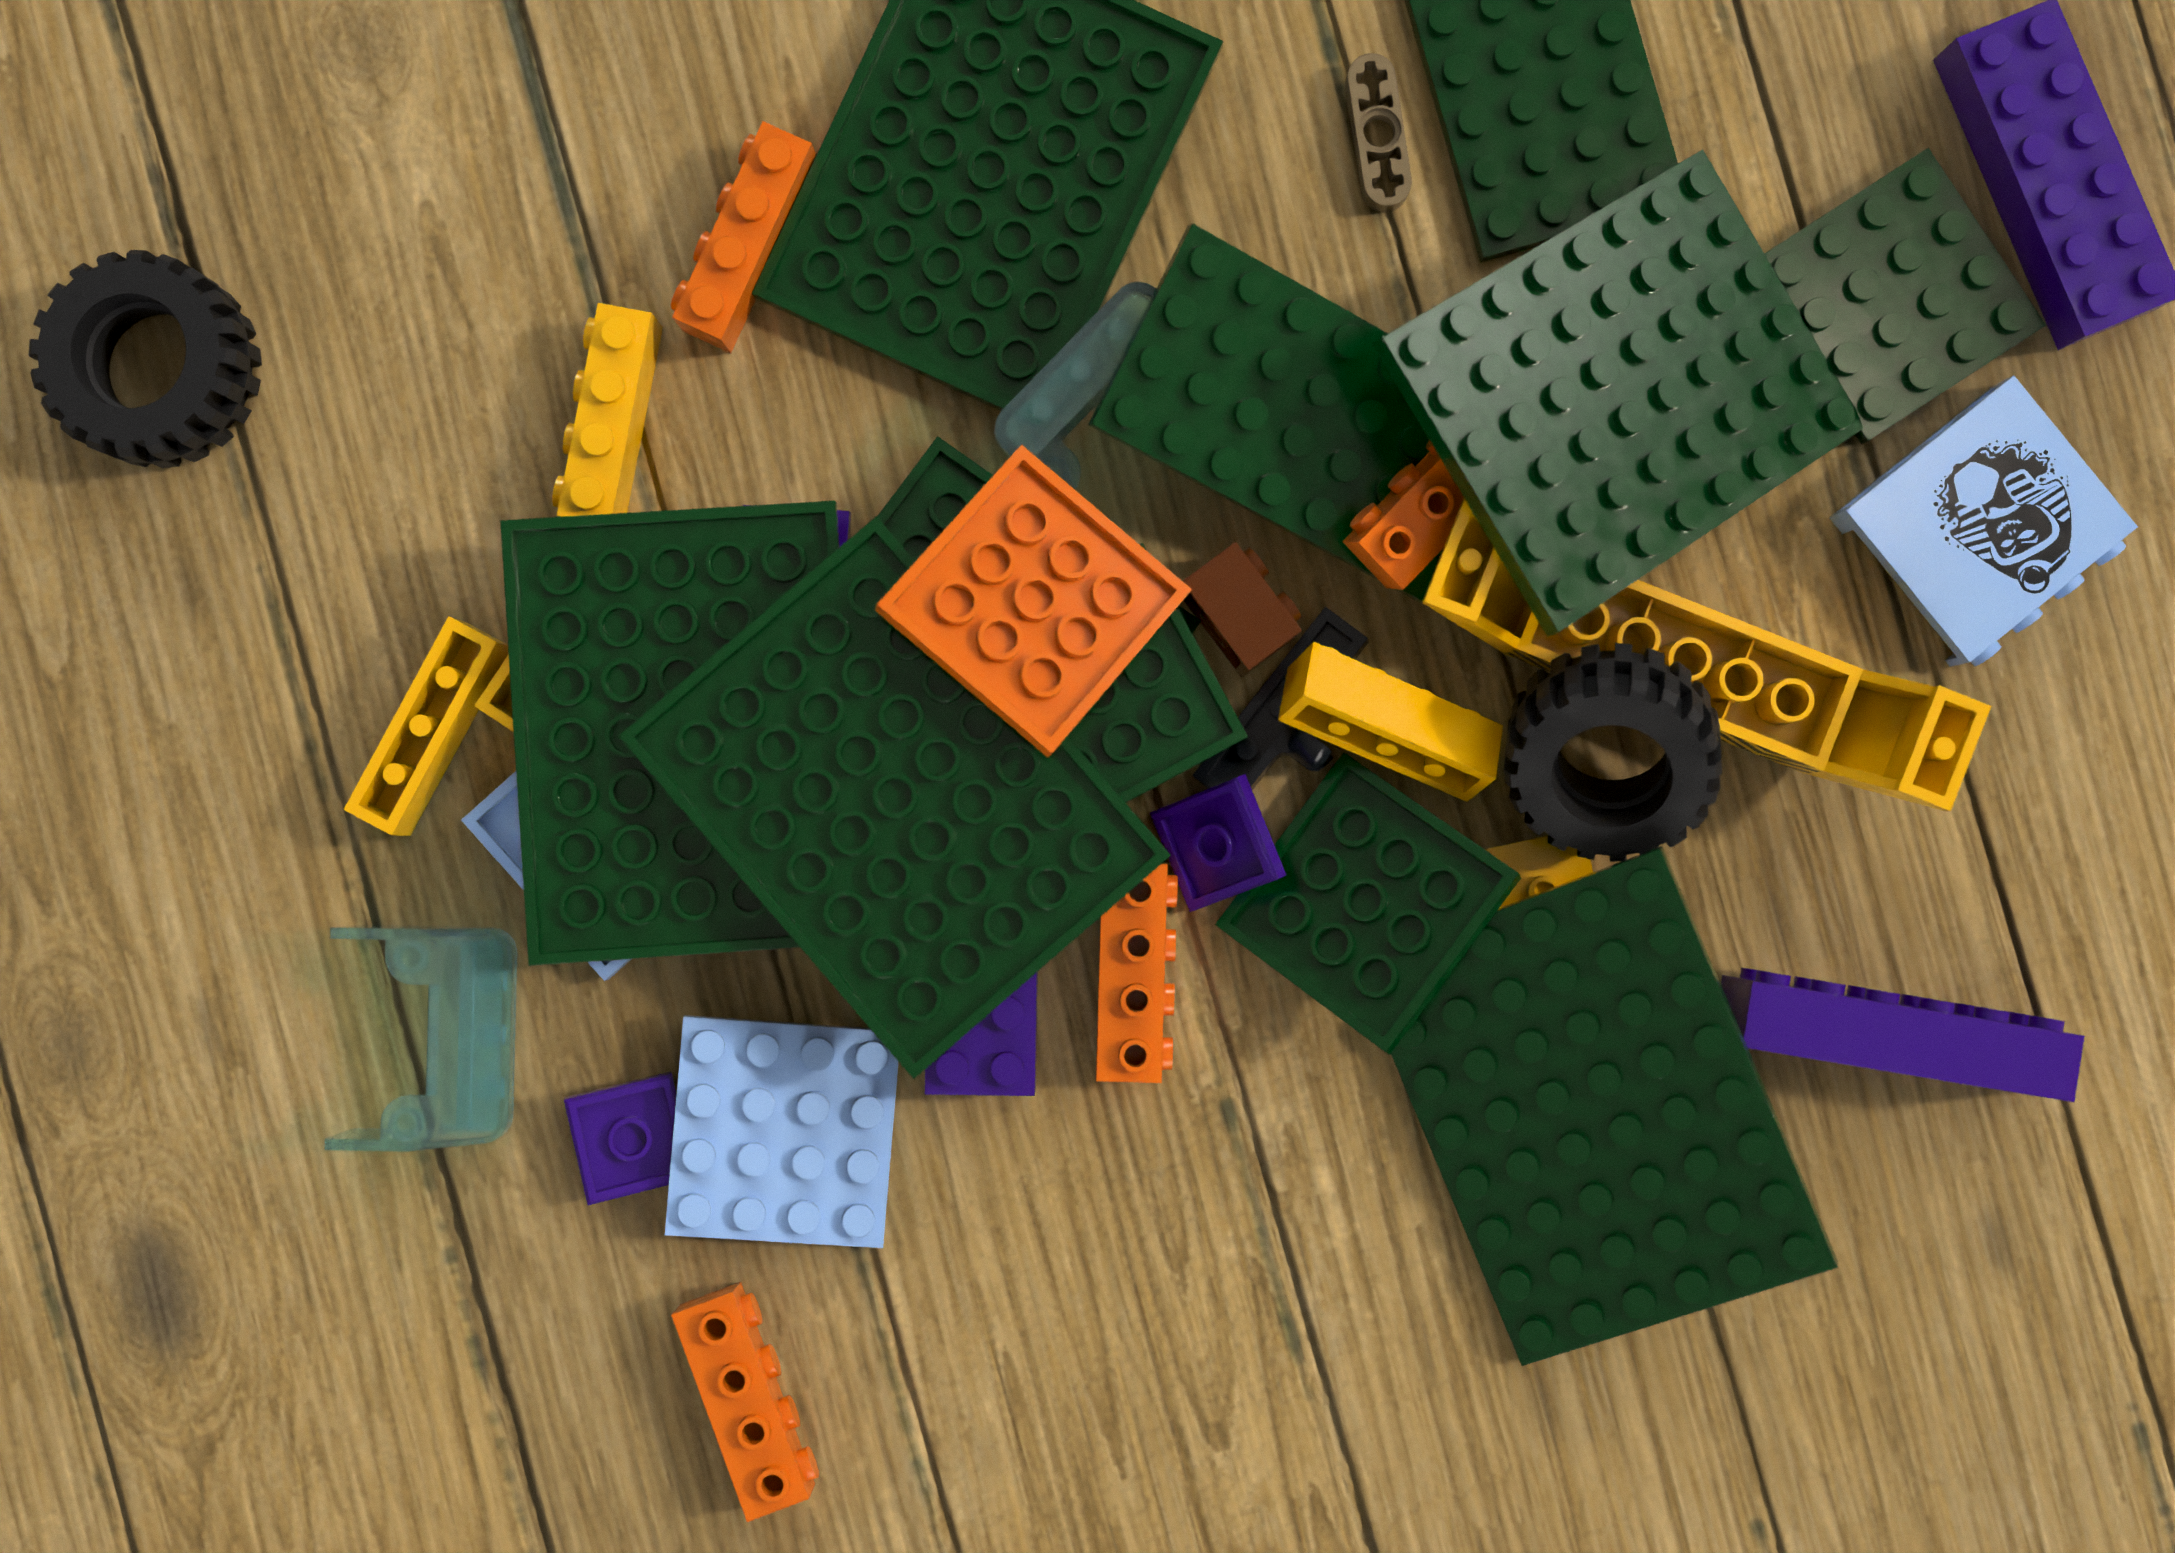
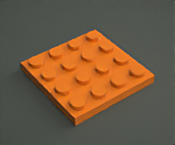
[875,444,1192,758]

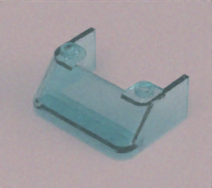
[994,282,1156,489]
[324,925,517,1152]

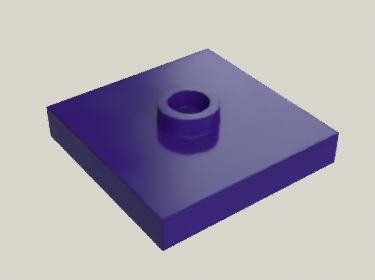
[1150,774,1286,912]
[564,1072,676,1205]

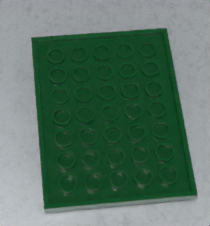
[752,0,1223,431]
[1372,149,1863,637]
[500,500,840,966]
[619,516,1171,1079]
[1391,846,1838,1366]

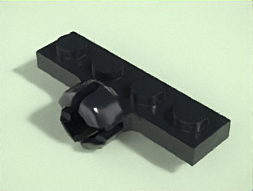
[1192,606,1369,790]

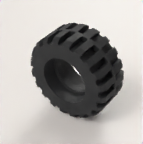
[29,250,262,468]
[1504,643,1722,862]

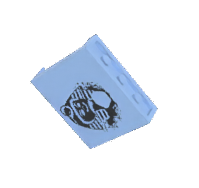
[1829,375,2138,667]

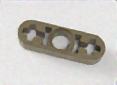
[1345,53,1412,213]

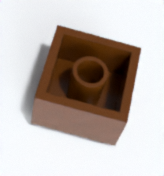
[1183,541,1302,678]

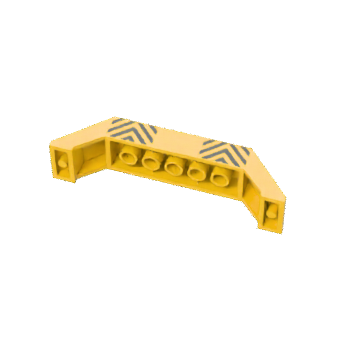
[1422,499,1991,811]

